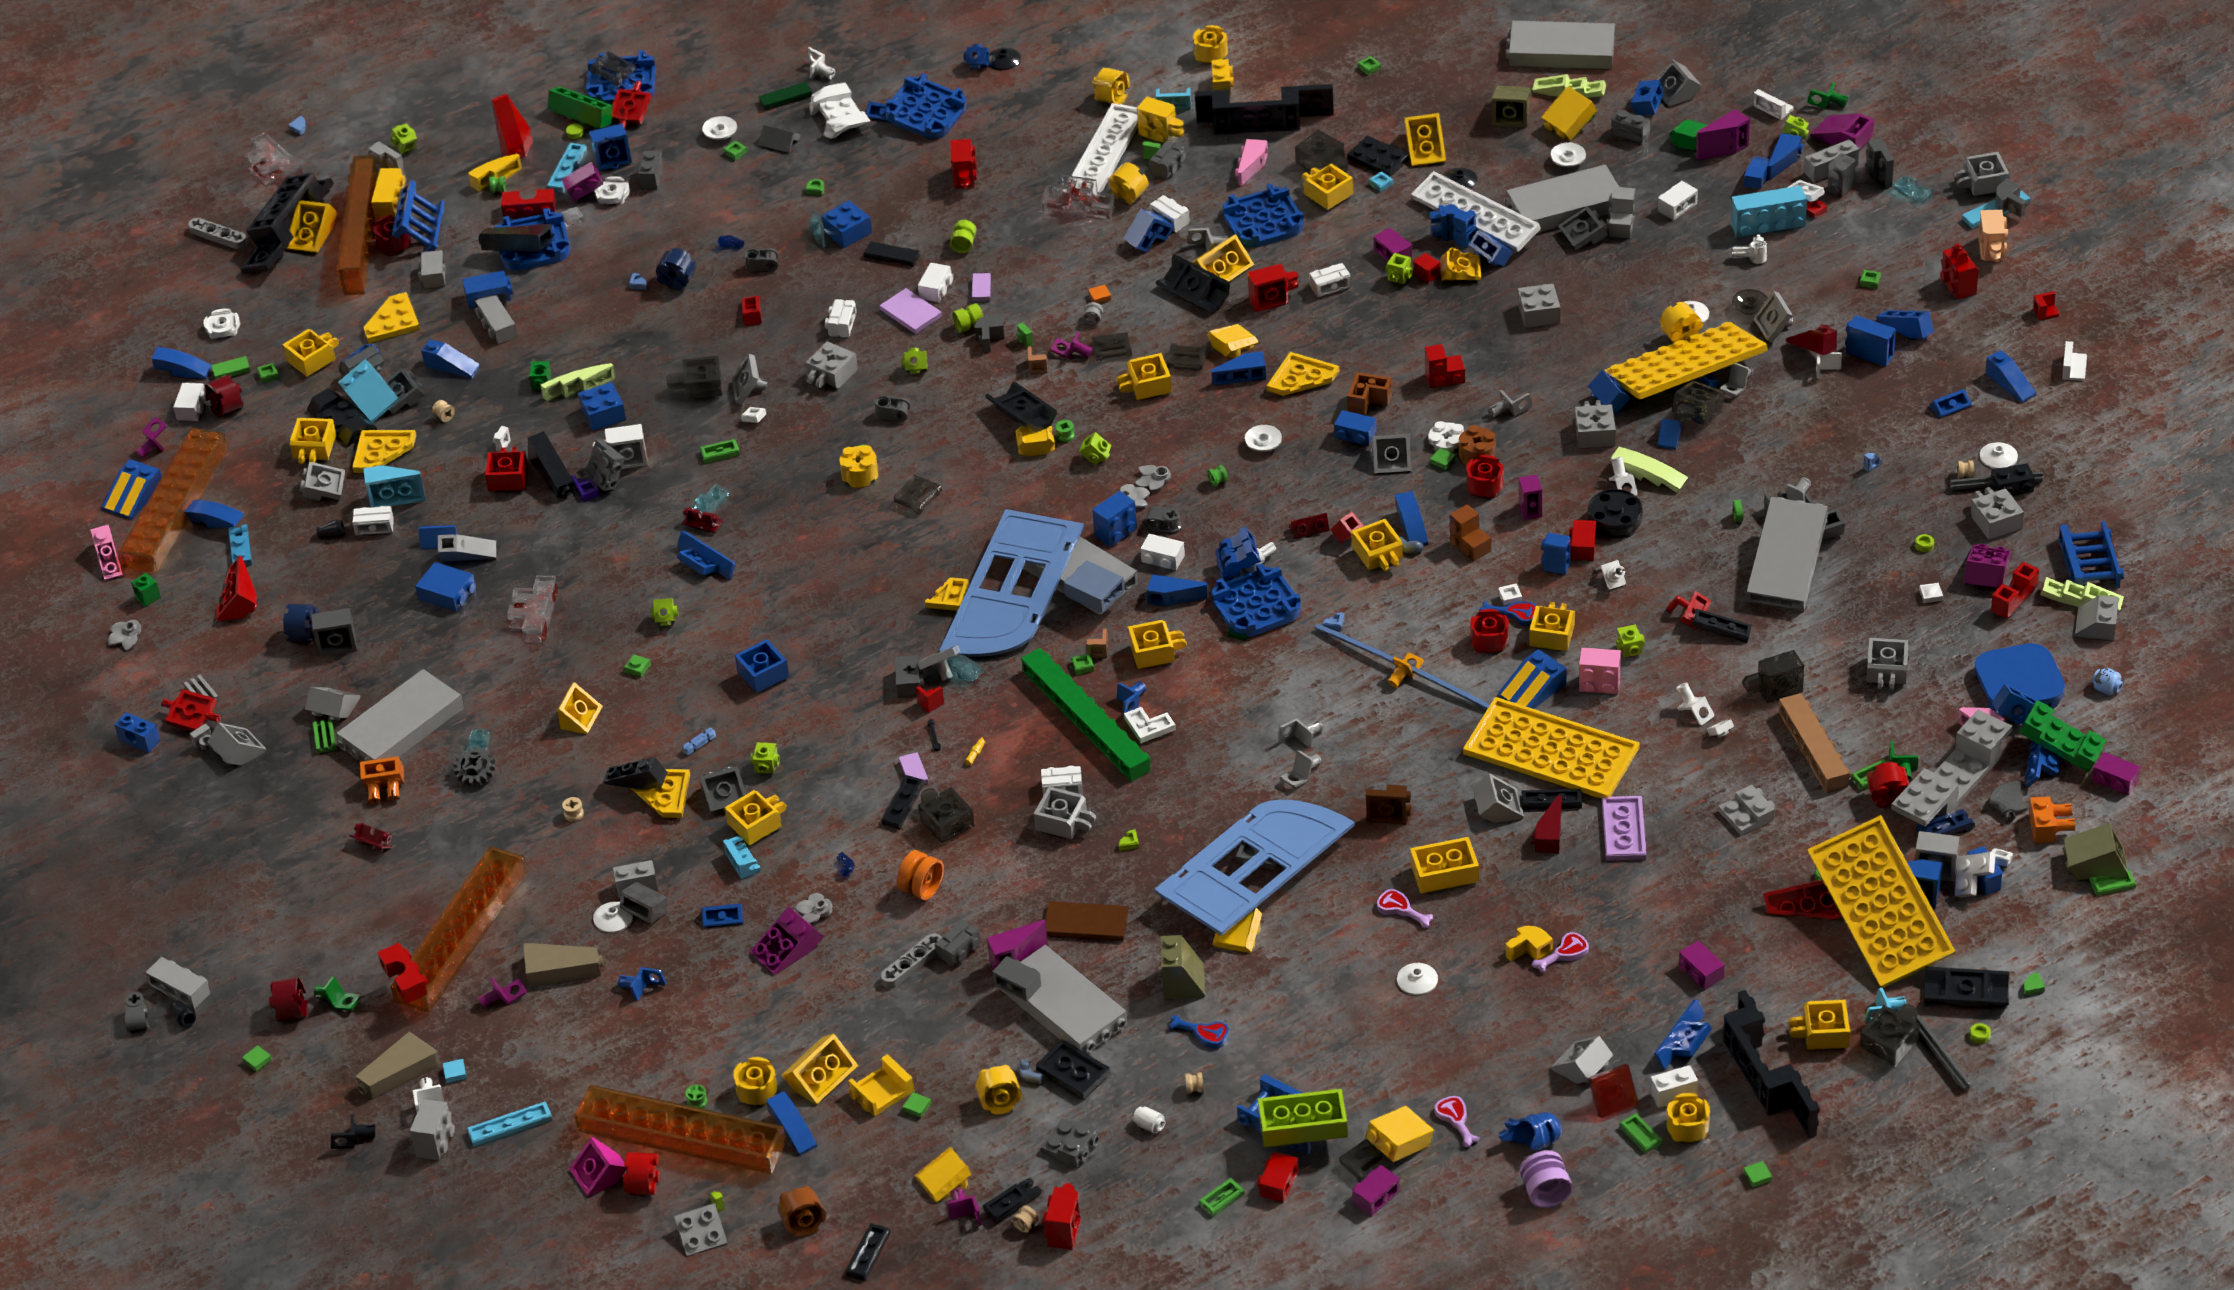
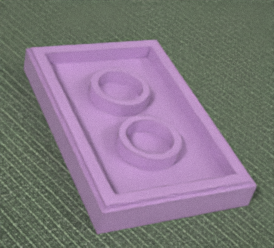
[880,288,942,334]

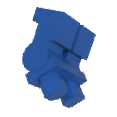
[1429,204,1477,248]
[1215,526,1261,581]

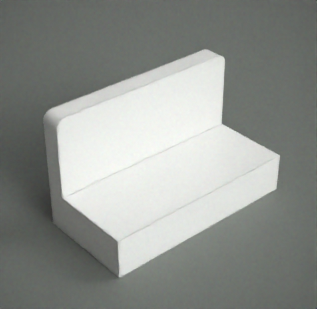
[1753,89,1793,120]
[2062,341,2087,381]

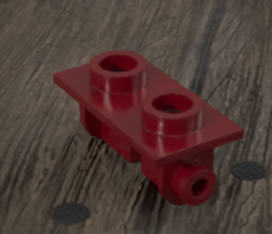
[682,507,723,533]
[1289,513,1330,539]
[349,823,392,851]

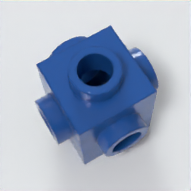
[963,44,990,69]

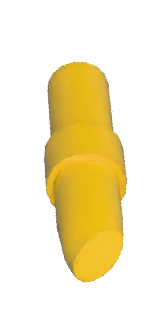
[964,737,985,766]

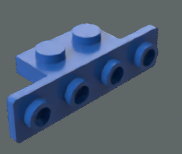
[677,531,735,579]
[2025,741,2061,788]
[1654,999,1712,1069]

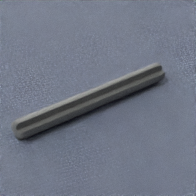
[1950,472,2044,491]
[1909,1014,1972,1092]

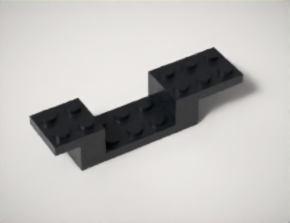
[1195,84,1334,135]
[240,173,334,274]
[1723,990,1820,1138]

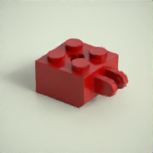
[950,139,977,189]
[1940,244,1979,300]
[1247,264,1299,312]
[485,447,528,491]
[1042,1183,1081,1250]

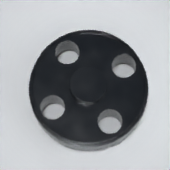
[1588,489,1643,538]

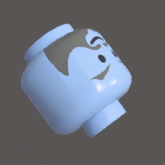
[2092,667,2123,696]

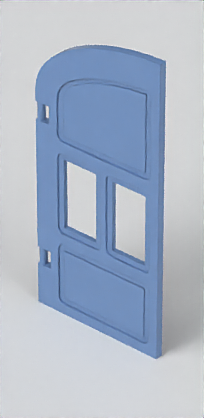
[939,509,1084,657]
[1154,800,1355,936]

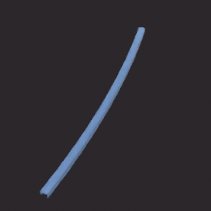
[1315,624,1490,710]

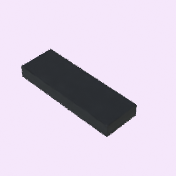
[864,241,920,266]
[1692,609,1752,643]
[881,775,925,829]
[1521,789,1582,810]
[845,1223,891,1281]

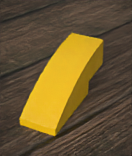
[468,154,522,192]

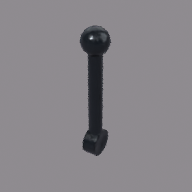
[927,719,941,751]

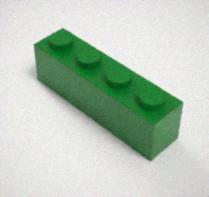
[547,86,613,129]

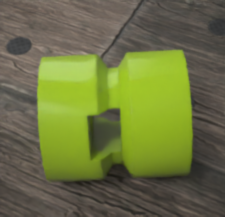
[950,220,976,253]
[952,303,984,333]

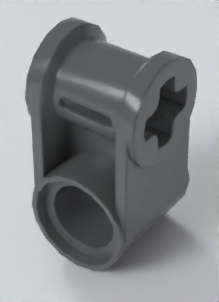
[744,248,778,272]
[875,396,911,422]
[1144,506,1182,534]
[125,992,149,1032]

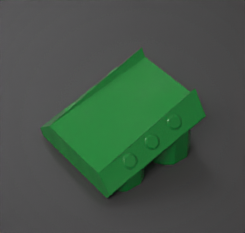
[1669,119,1707,150]

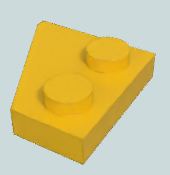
[925,578,969,611]

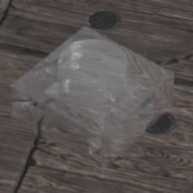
[561,206,585,227]

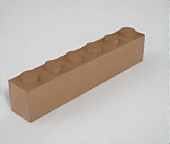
[1779,693,1851,793]

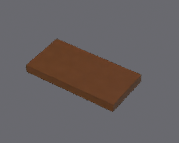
[1045,901,1129,941]

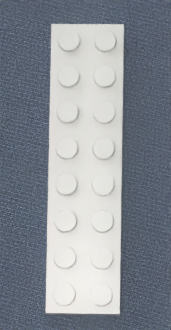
[1064,103,1138,200]
[1411,171,1541,252]

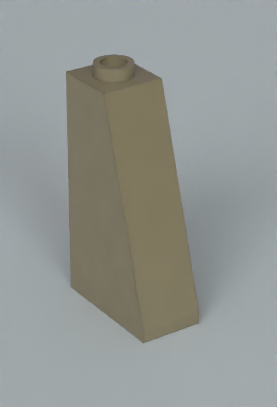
[523,943,604,987]
[356,1031,441,1099]

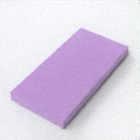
[1602,796,1646,861]

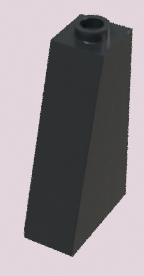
[478,224,553,252]
[527,431,574,497]

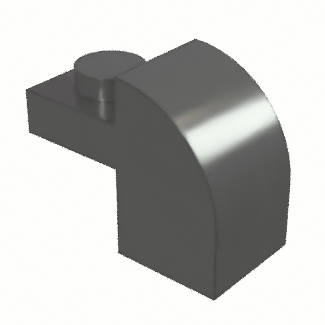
[1995,179,2026,218]
[975,314,1005,353]

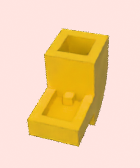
[1506,926,1553,962]

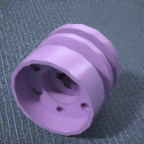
[1520,1151,1573,1208]

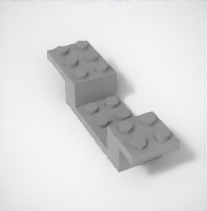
[1891,709,2012,827]

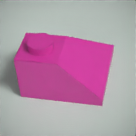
[569,1137,627,1197]

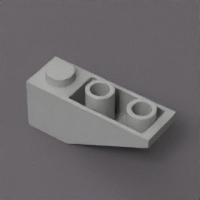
[438,534,496,562]

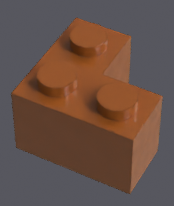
[1347,372,1392,415]
[1449,504,1491,561]

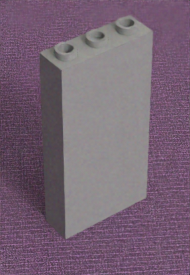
[1506,21,1615,69]
[1505,165,1619,233]
[1747,497,1828,611]
[1023,537,1138,615]
[337,669,464,762]
[1001,945,1127,1054]

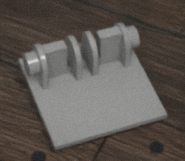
[674,1203,727,1256]

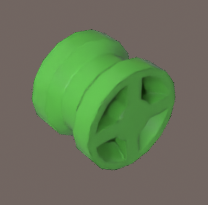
[489,176,506,194]
[1055,420,1075,443]
[1207,465,1228,487]
[685,1084,708,1111]

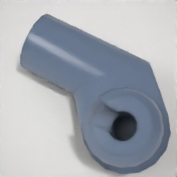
[1399,537,1424,554]
[1018,1060,1043,1084]

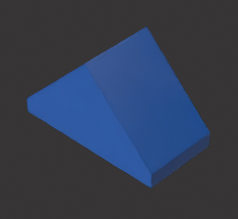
[1658,418,1683,450]

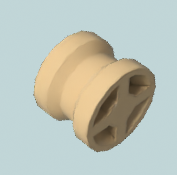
[432,400,455,422]
[1957,460,1974,479]
[562,797,584,822]
[1185,1072,1204,1094]
[1012,1205,1039,1233]

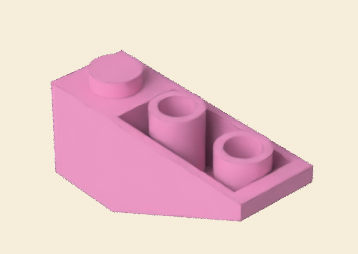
[1235,139,1268,186]
[90,525,123,581]

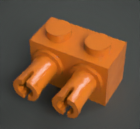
[360,756,404,804]
[2029,797,2075,844]

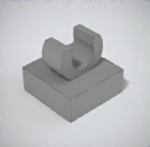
[190,724,211,750]

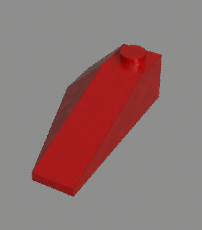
[491,93,533,159]
[216,555,257,621]
[1763,879,1842,920]

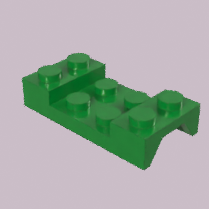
[2019,700,2107,773]

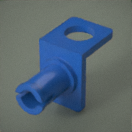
[1117,681,1146,717]
[618,967,667,1000]

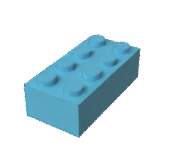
[1731,186,1807,237]

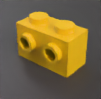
[1211,59,1234,97]

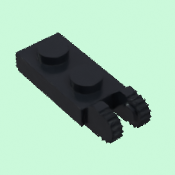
[983,1178,1042,1223]

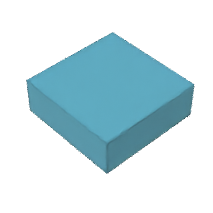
[1369,172,1393,192]
[443,1059,467,1083]

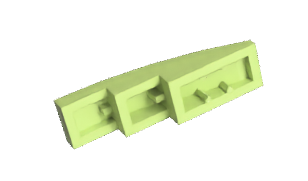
[1532,74,1606,98]
[541,363,615,402]
[1610,447,1688,493]
[2040,577,2124,612]

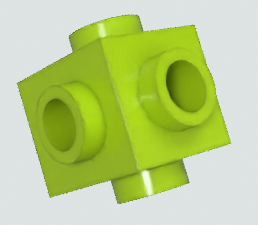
[1780,115,1809,140]
[390,123,417,154]
[1386,253,1413,284]
[901,348,928,374]
[1079,432,1111,465]
[650,598,678,626]
[1616,624,1645,658]
[750,742,780,774]

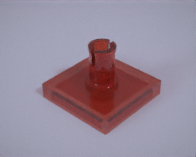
[1588,1063,1639,1118]

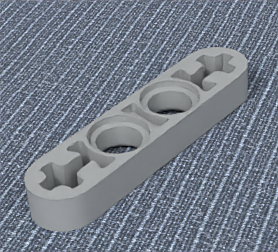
[188,218,247,249]
[881,933,942,988]

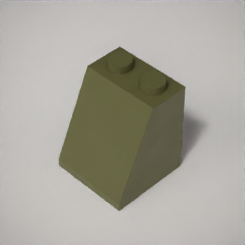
[1492,86,1531,127]
[2062,823,2129,880]
[1161,935,1205,999]

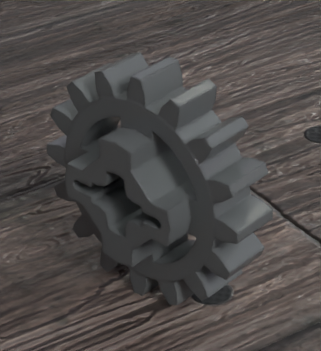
[453,745,496,787]

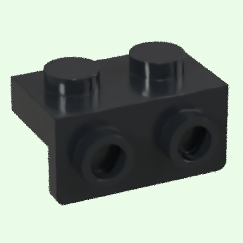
[1991,463,2035,496]

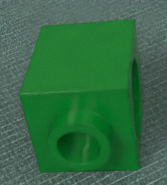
[529,361,551,389]
[131,573,161,607]

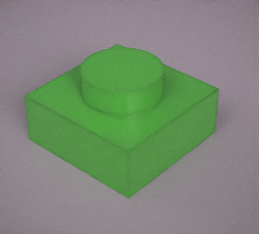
[1016,322,1033,348]
[624,654,651,677]

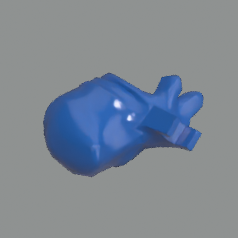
[1499,1112,1562,1151]

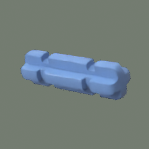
[682,728,716,755]

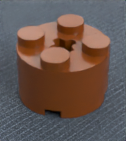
[1458,425,1496,466]
[778,1186,826,1237]

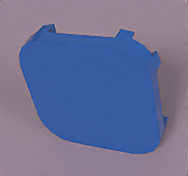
[586,50,656,105]
[886,73,967,139]
[1223,184,1304,247]
[494,208,570,270]
[1211,563,1301,637]
[1974,643,2065,710]

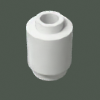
[1133,1107,1165,1134]

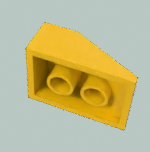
[1405,113,1446,167]
[286,200,337,253]

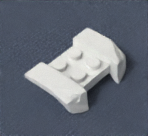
[810,83,870,138]

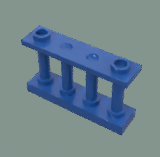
[392,180,445,252]
[2058,521,2124,588]
[1237,1074,1310,1154]

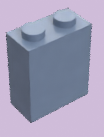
[1064,560,1125,613]

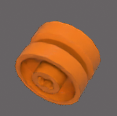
[897,850,944,901]

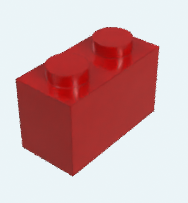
[1569,520,1596,561]
[1257,1152,1298,1203]

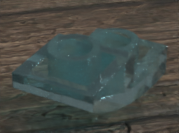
[1892,176,1933,204]
[809,212,826,248]
[691,484,731,513]
[947,654,984,682]
[466,729,492,752]

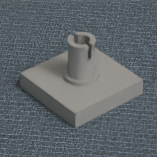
[1753,291,1793,343]
[732,353,767,404]
[917,645,961,681]

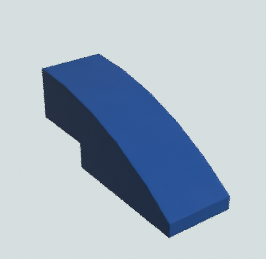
[1744,156,1771,189]
[151,347,212,379]
[1395,491,1429,546]
[184,500,244,528]
[766,1091,818,1156]

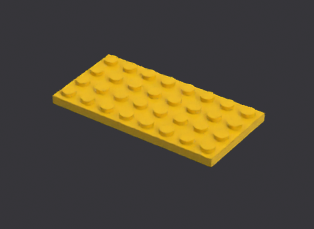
[1604,322,1768,399]
[1463,697,1640,799]
[1807,815,1956,988]

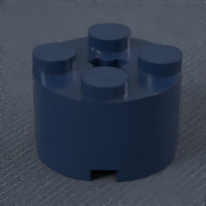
[656,248,696,291]
[283,604,319,642]

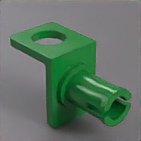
[1807,83,1849,109]
[1889,741,1919,782]
[314,977,361,1011]

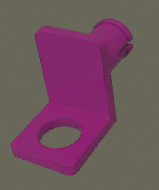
[1050,332,1093,359]
[136,417,167,459]
[478,977,527,1008]
[947,1188,982,1226]

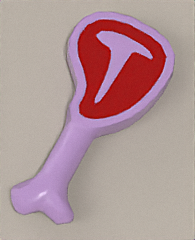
[1377,889,1433,928]
[1532,932,1589,973]
[1435,1096,1479,1148]

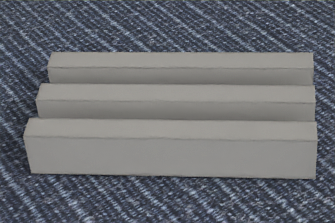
[184,675,219,701]

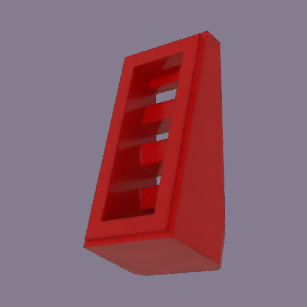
[741,296,762,326]

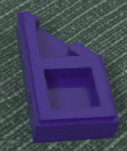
[571,475,600,501]

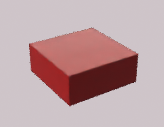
[1806,200,1827,219]

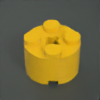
[1193,25,1228,63]
[1092,68,1130,104]
[1107,162,1149,205]
[1659,302,1703,343]
[840,445,878,488]
[733,1057,778,1106]
[976,1065,1022,1115]
[1667,1093,1710,1142]

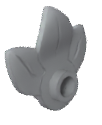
[1135,465,1171,491]
[1120,484,1150,507]
[108,620,141,651]
[794,893,832,924]

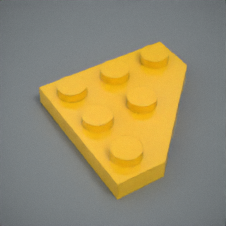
[363,292,420,344]
[1267,352,1340,396]
[352,430,416,473]
[630,769,690,818]

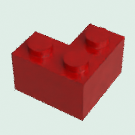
[1425,344,1465,388]

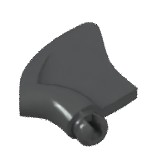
[1988,780,2028,822]

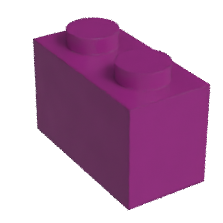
[562,162,604,202]
[1373,228,1413,261]
[1518,475,1542,520]
[2092,752,2141,795]
[1678,940,1725,990]
[1352,1165,1400,1217]

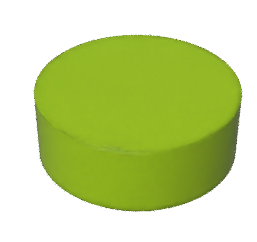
[566,124,584,139]
[1915,534,1934,552]
[1969,1023,1991,1044]

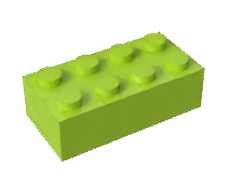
[1258,1089,1348,1147]

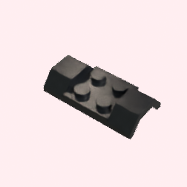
[1155,254,1230,313]
[985,382,1057,433]
[307,389,378,447]
[1924,967,2009,1007]

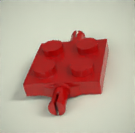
[611,80,651,129]
[161,689,221,731]

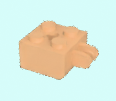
[1978,210,2008,262]

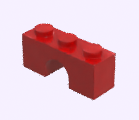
[501,189,556,218]
[1991,562,2040,619]
[377,942,428,1004]

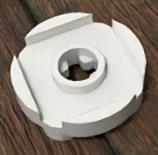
[595,176,630,205]
[204,309,240,339]
[1429,421,1464,453]

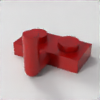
[1666,591,1711,630]

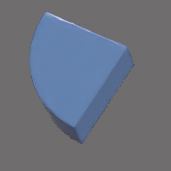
[288,116,306,135]
[629,273,647,290]
[1863,453,1882,472]
[1322,613,1345,631]

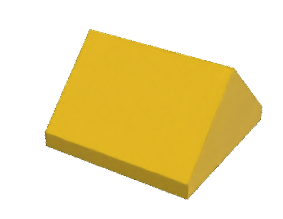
[557,682,603,734]

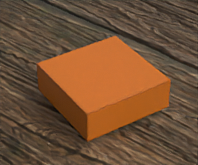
[1088,285,1111,304]

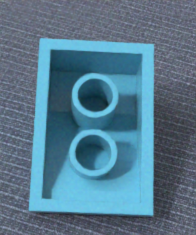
[338,359,400,423]
[363,465,426,508]

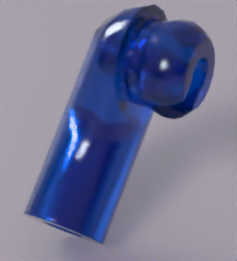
[717,235,745,249]
[837,852,855,877]

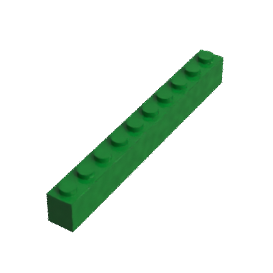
[1021,648,1151,782]

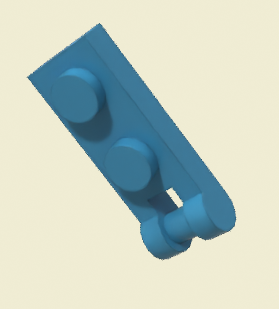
[228,524,252,566]

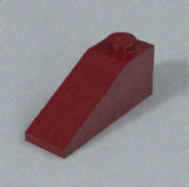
[1786,325,1837,355]
[1531,795,1562,853]

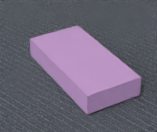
[972,273,991,302]
[899,752,929,785]

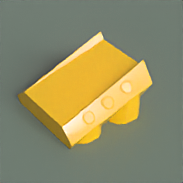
[1440,248,1481,281]
[1207,324,1258,358]
[1015,426,1055,456]
[1213,908,1262,953]
[914,1147,971,1203]

